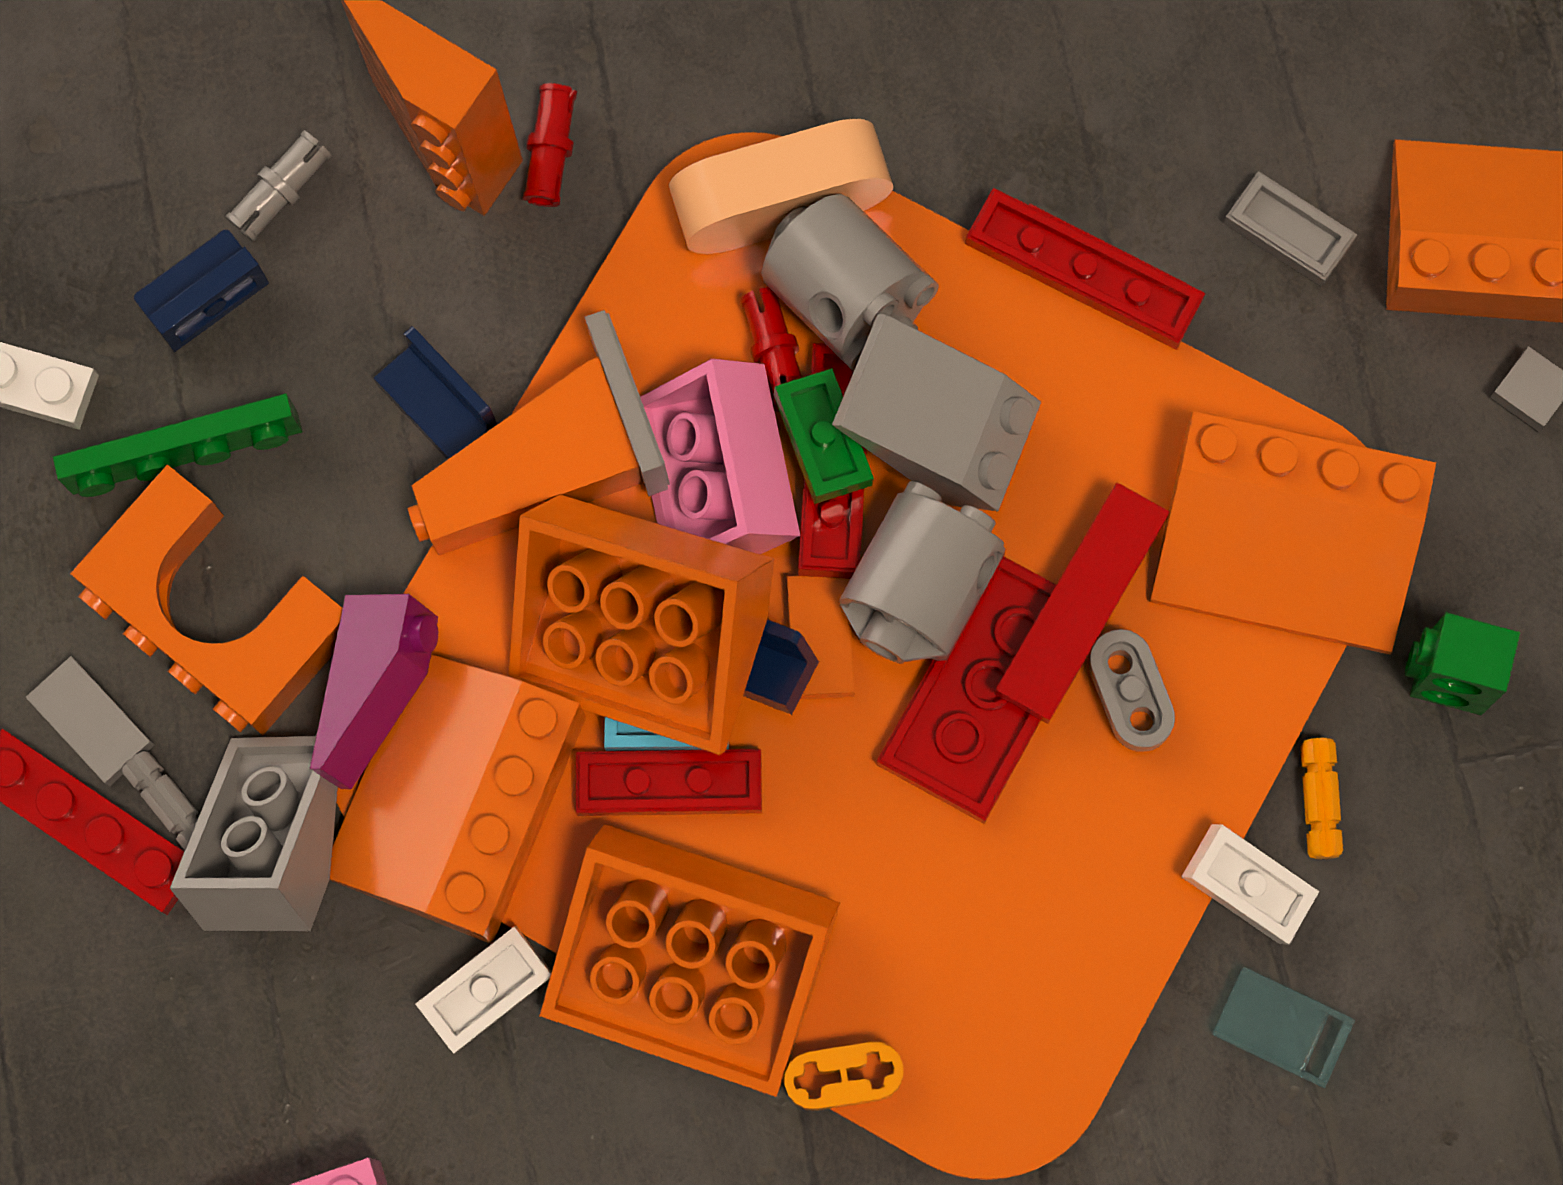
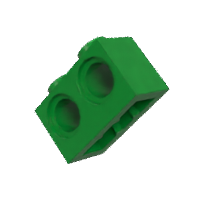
[1405,613,1520,715]

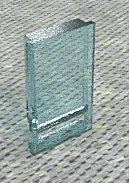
[1212,967,1355,1088]

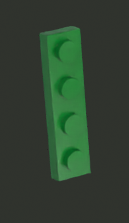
[53,393,302,497]

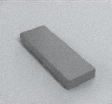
[585,310,670,496]

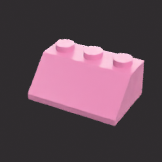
[640,359,800,554]

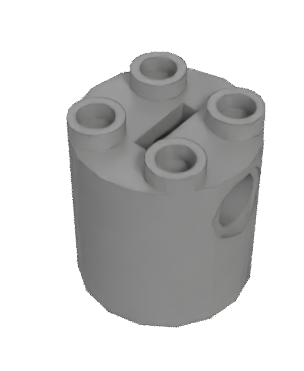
[761,194,939,371]
[839,481,1005,664]

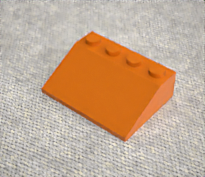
[341,0,523,216]
[1386,139,1563,323]
[1150,410,1436,655]
[508,495,774,755]
[330,654,586,944]
[540,824,840,1097]

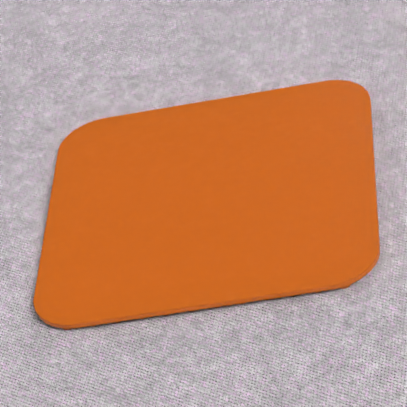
[336,132,1367,1180]

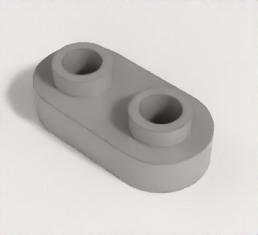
[1089,629,1175,752]

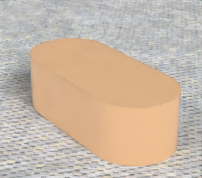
[669,119,893,254]

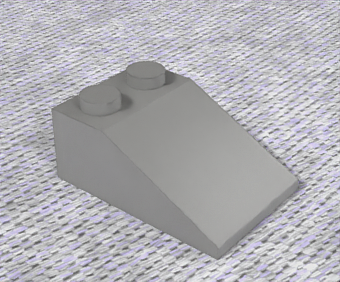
[832,314,1041,511]
[170,736,338,931]

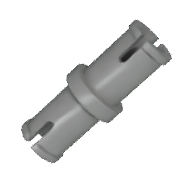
[225,130,332,242]

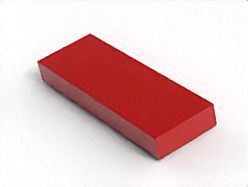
[576,749,762,816]

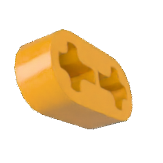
[784,1042,903,1111]

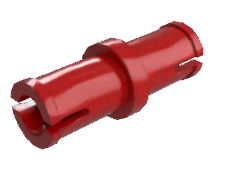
[523,83,577,207]
[740,287,802,412]

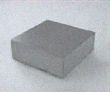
[1490,346,1563,432]

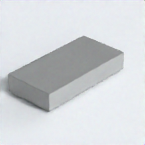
[1224,171,1357,287]
[26,656,155,787]

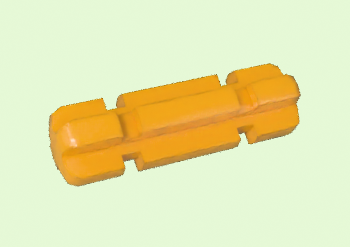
[1300,737,1343,860]

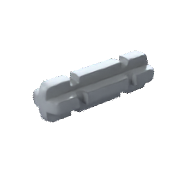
[122,751,199,850]

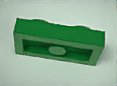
[773,369,874,504]

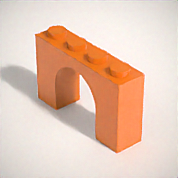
[70,464,343,736]

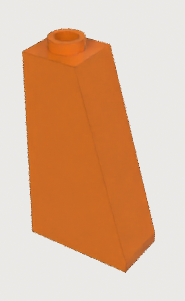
[407,357,643,555]

